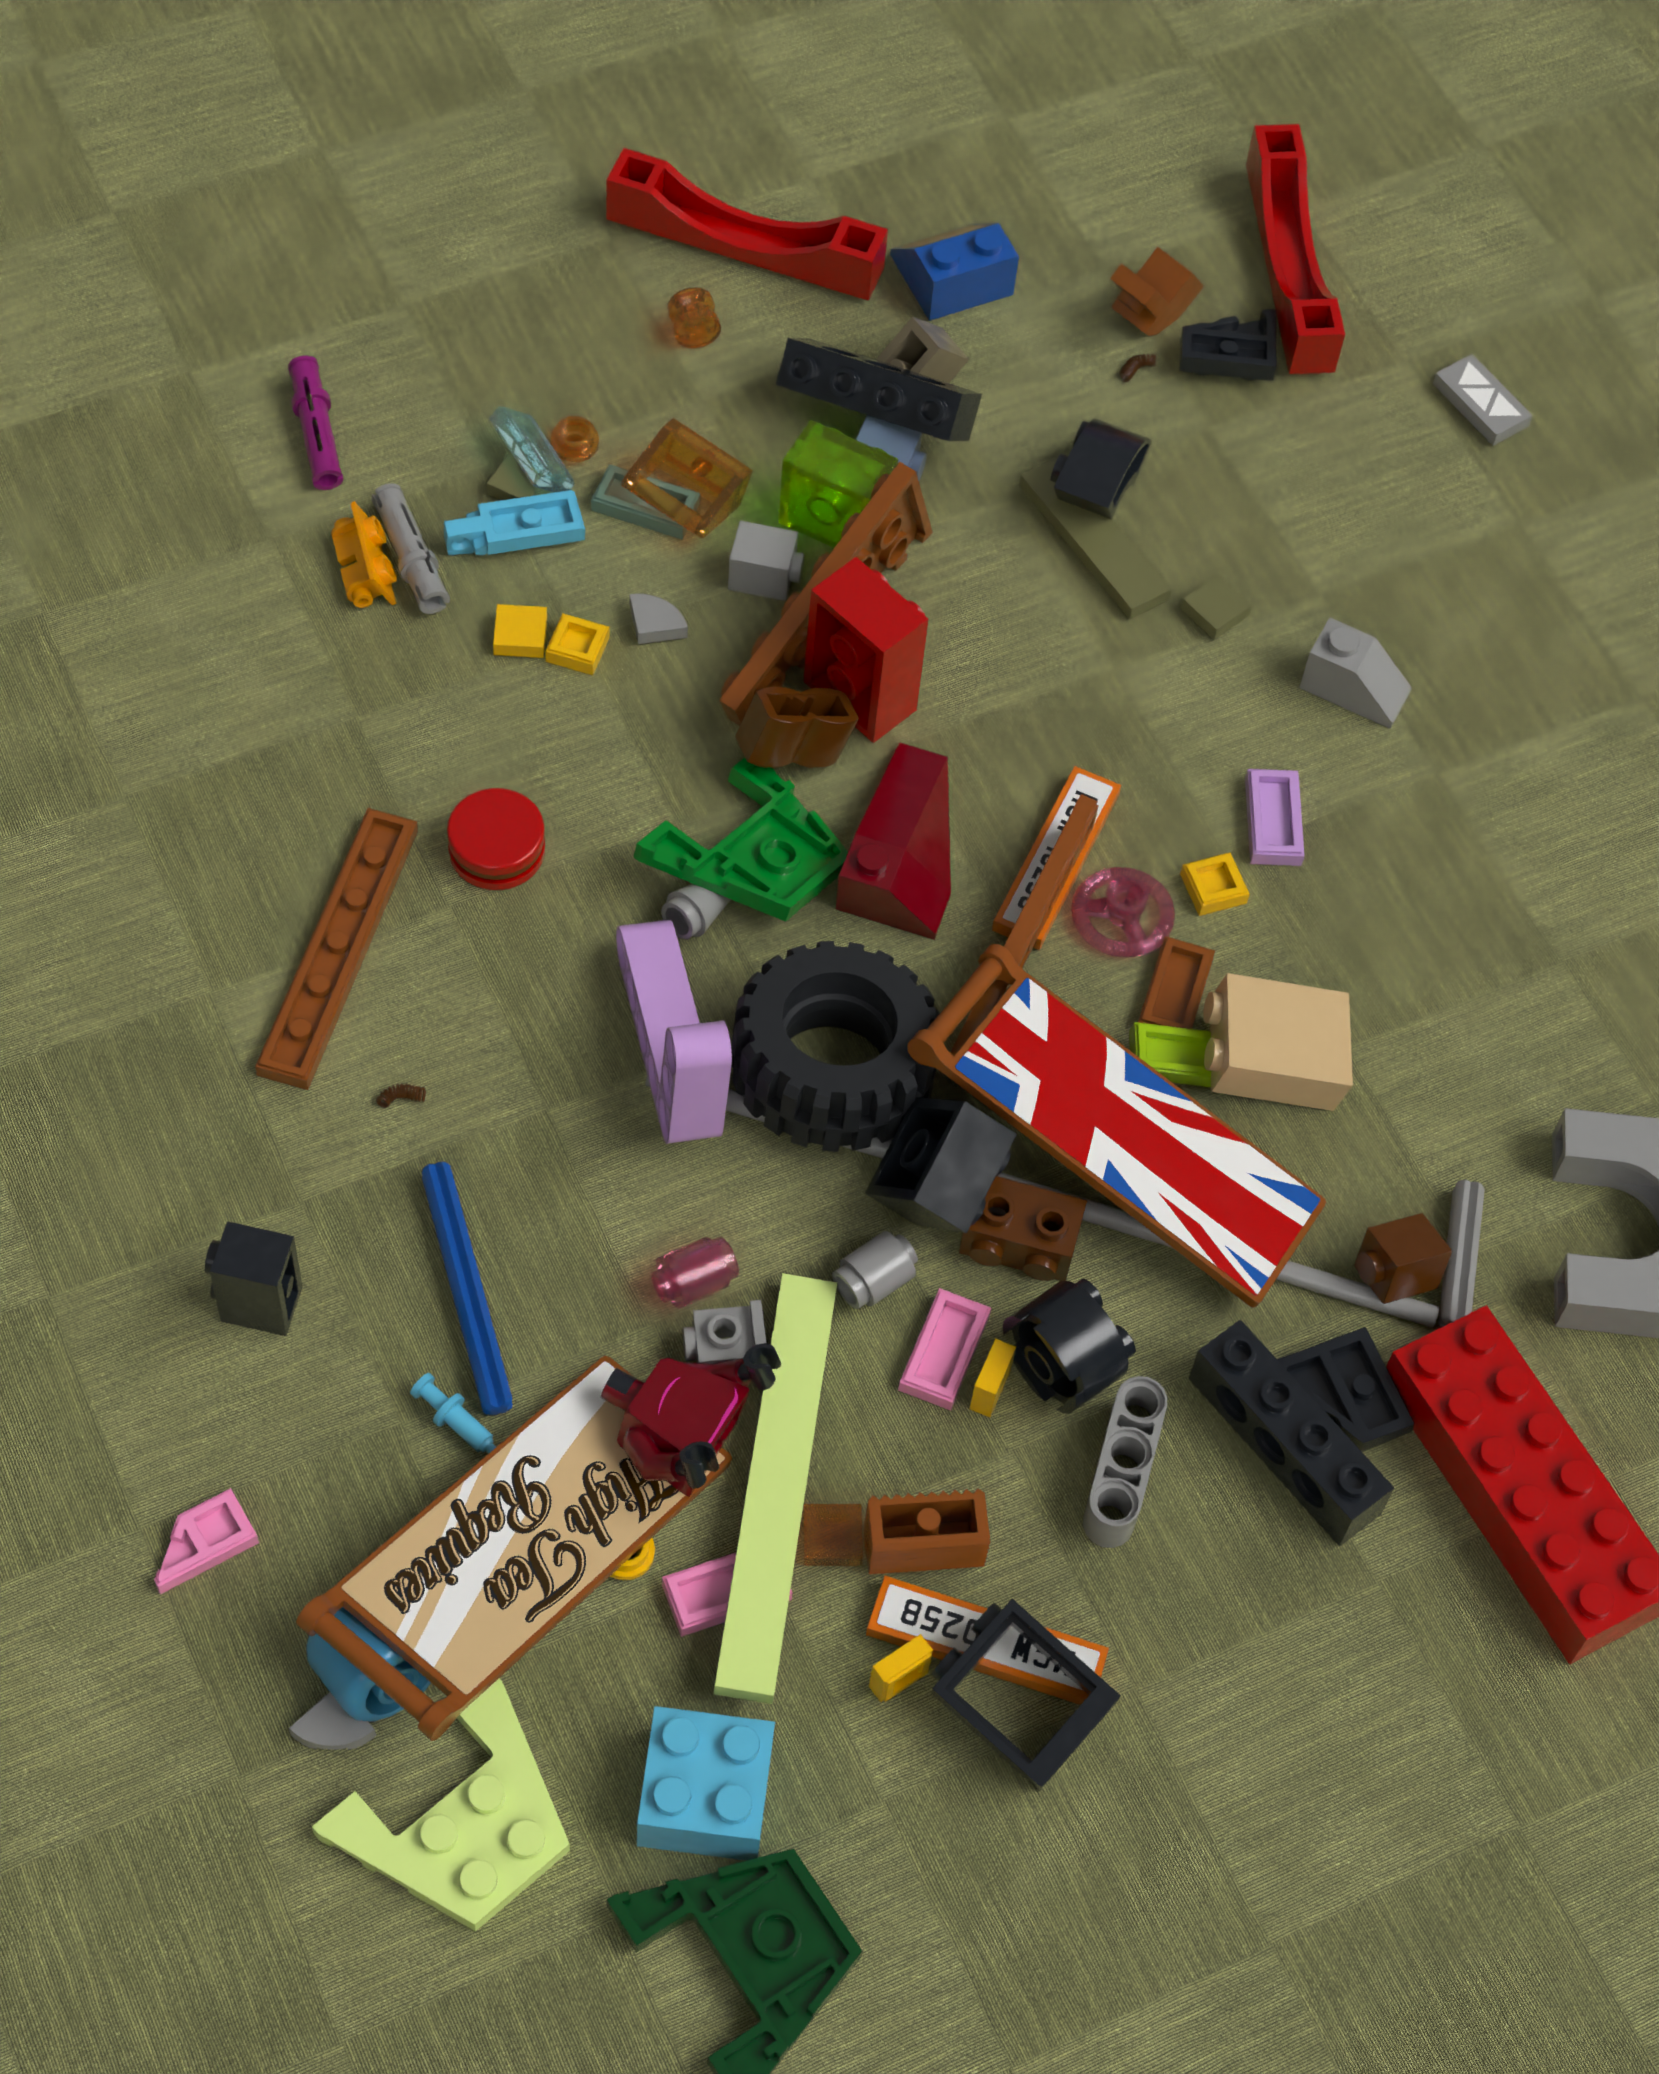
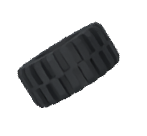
[731,941,940,1152]

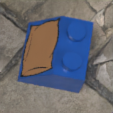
[890,223,1019,321]

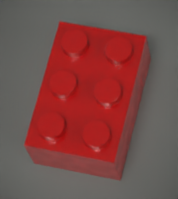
[803,557,929,743]

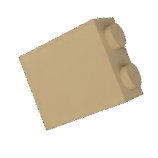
[1203,973,1353,1111]

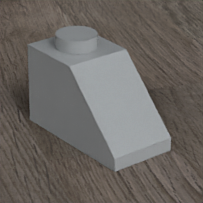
[1299,617,1412,729]

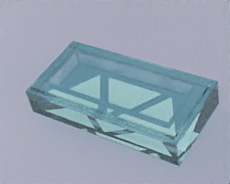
[489,406,575,493]

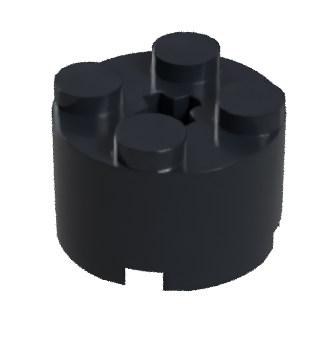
[1002,1279,1136,1414]

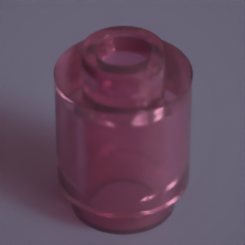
[651,1236,739,1309]

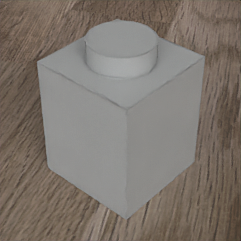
[728,521,805,601]

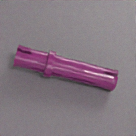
[288,355,344,490]

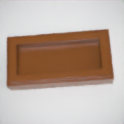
[1138,936,1215,1029]

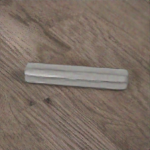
[1438,1179,1485,1327]

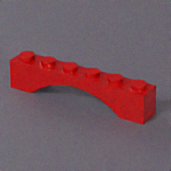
[1246,124,1345,374]
[606,148,888,301]

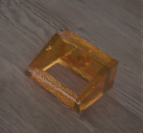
[621,418,753,539]

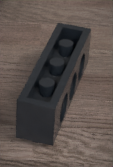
[775,338,982,442]
[1188,1319,1394,1547]

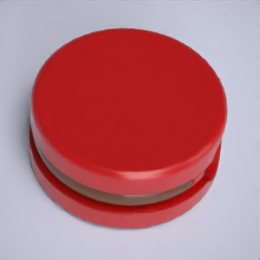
[447,788,545,890]

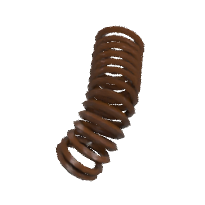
[1119,353,1156,382]
[376,1083,426,1108]

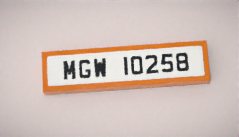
[992,766,1121,950]
[866,1576,1109,1705]

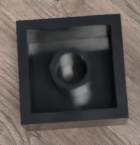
[864,1097,1017,1233]

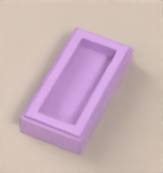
[1245,769,1304,866]

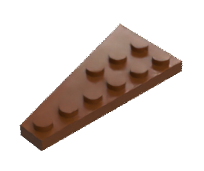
[719,462,933,726]

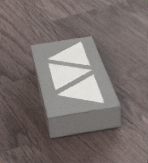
[1433,354,1533,446]

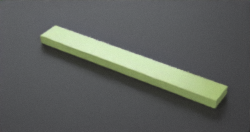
[713,1273,838,1704]

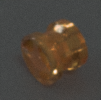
[667,287,721,349]

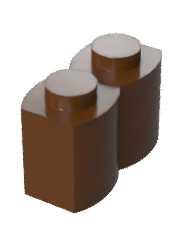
[735,687,859,768]

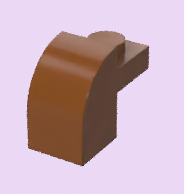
[1110,247,1204,336]

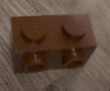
[959,1176,1087,1281]

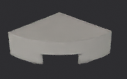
[629,594,688,644]
[289,1692,376,1750]

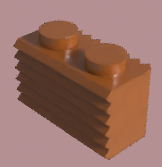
[863,1488,990,1574]

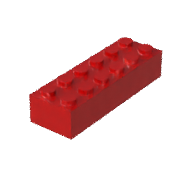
[1386,1305,1659,1665]

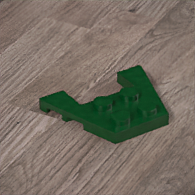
[607,1849,863,2074]

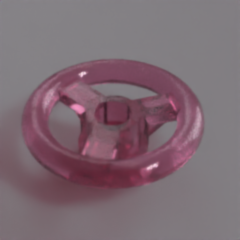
[1071,867,1175,957]

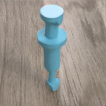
[410,1373,496,1454]

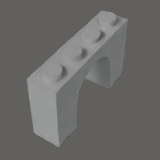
[1552,1108,1659,1338]

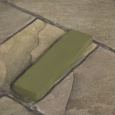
[1019,456,1172,620]

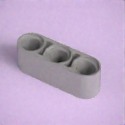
[1083,1376,1167,1548]

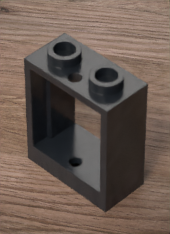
[931,1599,1121,1791]

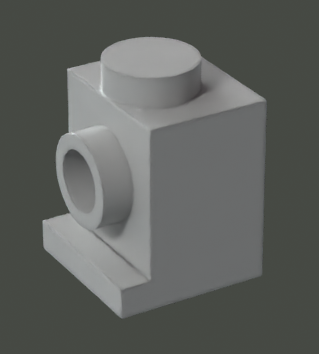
[683,1300,766,1364]

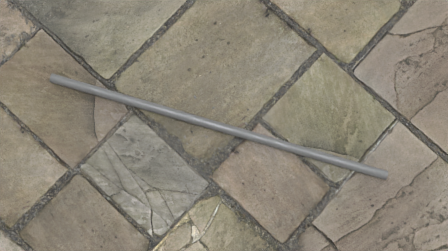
[645,1076,1439,1328]

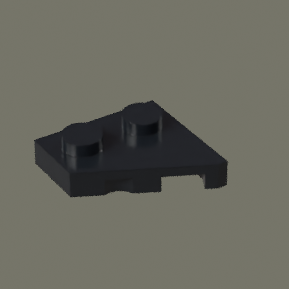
[1179,309,1276,381]
[1277,1327,1415,1451]

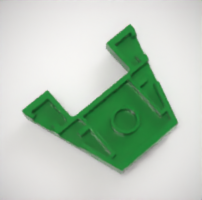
[633,757,848,922]

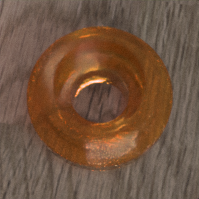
[550,416,599,462]

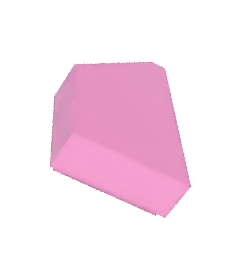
[154,1488,259,1595]

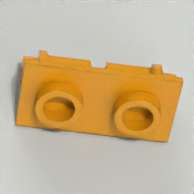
[331,501,397,608]

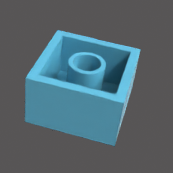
[637,1706,775,1861]

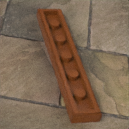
[945,794,1099,1076]
[255,808,418,1090]

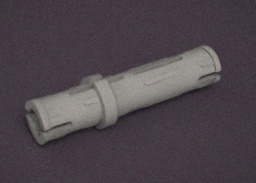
[371,483,450,614]

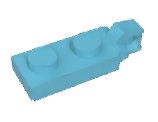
[444,490,585,555]

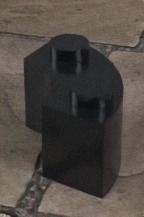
[1050,418,1152,520]

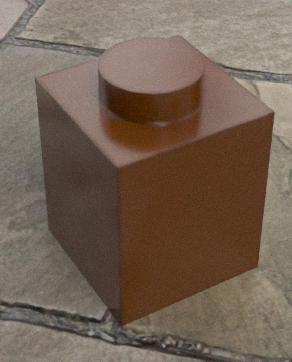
[1354,1212,1452,1304]

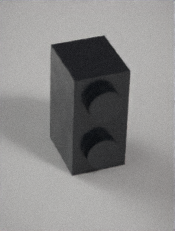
[205,1221,303,1336]

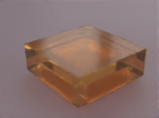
[803,1504,863,1566]

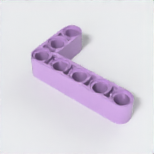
[616,920,732,1144]

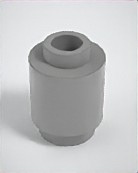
[832,1231,918,1309]

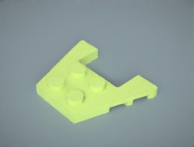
[312,1678,570,1932]

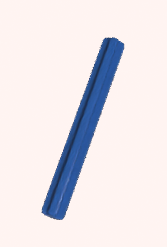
[421,1161,513,1416]

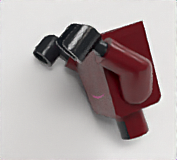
[601,1343,782,1497]

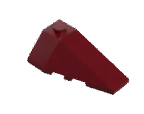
[835,742,951,940]

